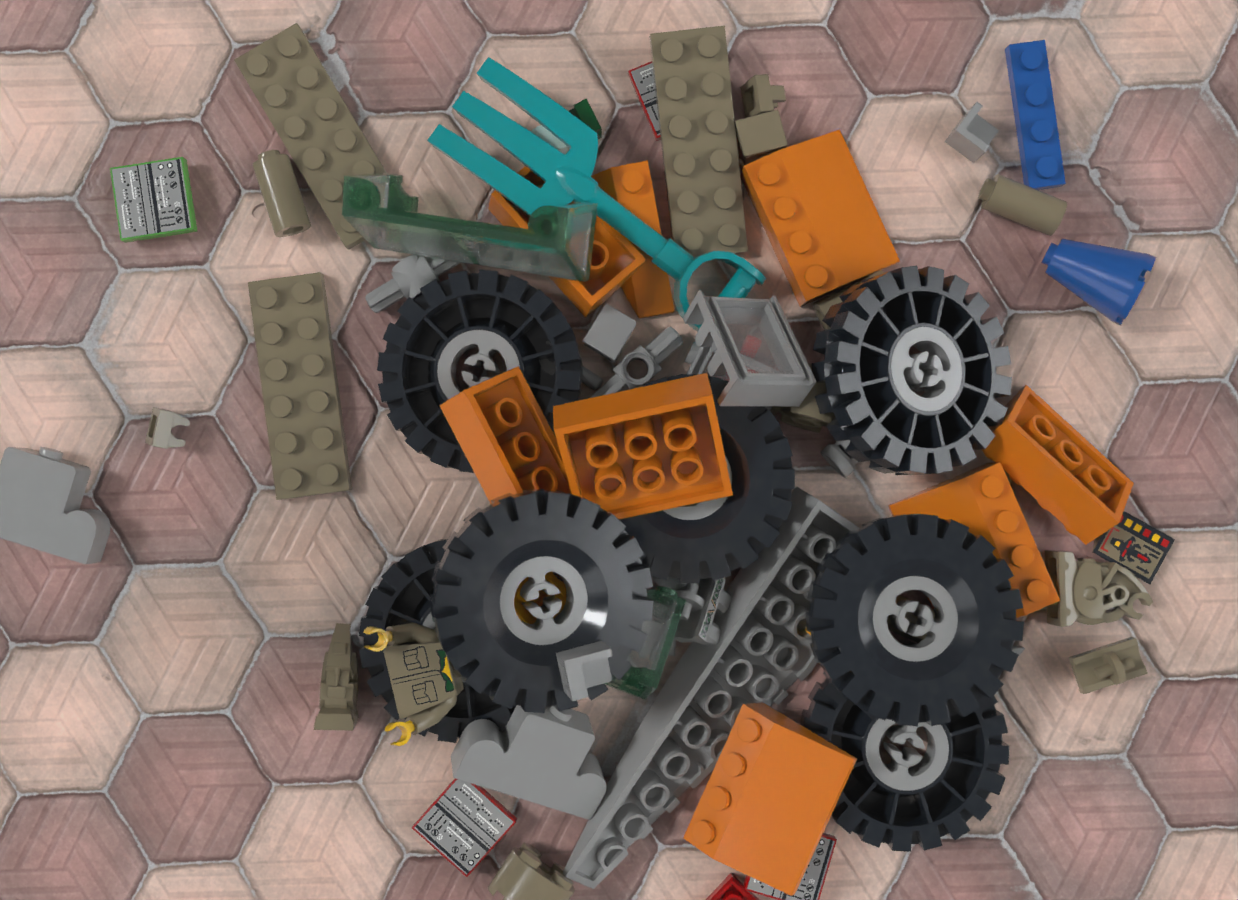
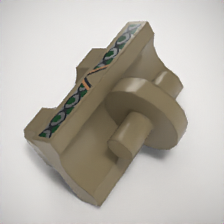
[1069,637,1148,694]

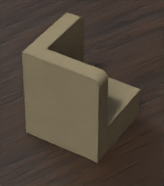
[735,110,787,158]

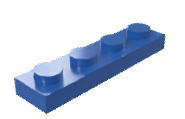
[1005,40,1066,190]

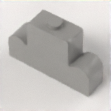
[0,447,111,564]
[451,705,607,820]

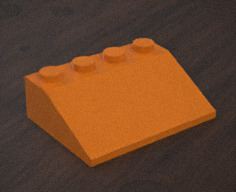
[740,129,900,307]
[553,373,733,519]
[888,462,1060,618]
[683,702,857,896]

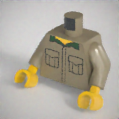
[363,623,464,746]

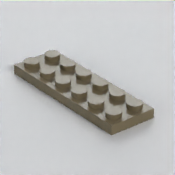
[234,23,411,250]
[649,25,748,257]
[248,272,352,500]

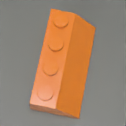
[488,166,646,318]
[439,366,572,504]
[982,385,1134,545]

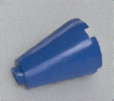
[1042,239,1156,326]

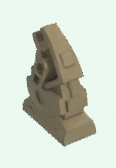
[1045,550,1153,627]
[314,623,359,731]

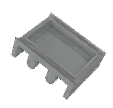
[683,289,816,407]

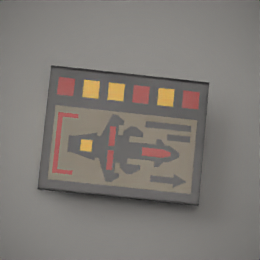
[1092,511,1175,584]

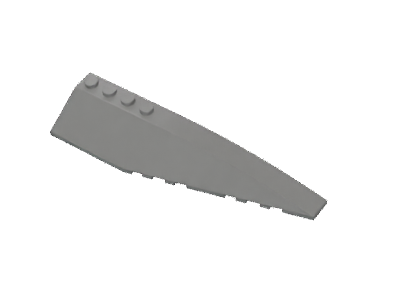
[563,486,860,889]

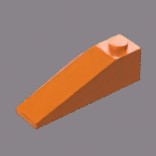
[591,160,675,319]

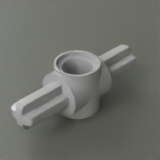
[365,241,466,313]
[591,327,683,398]

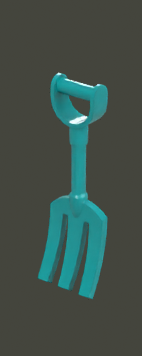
[427,57,766,332]

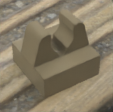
[740,74,786,118]
[145,407,190,449]

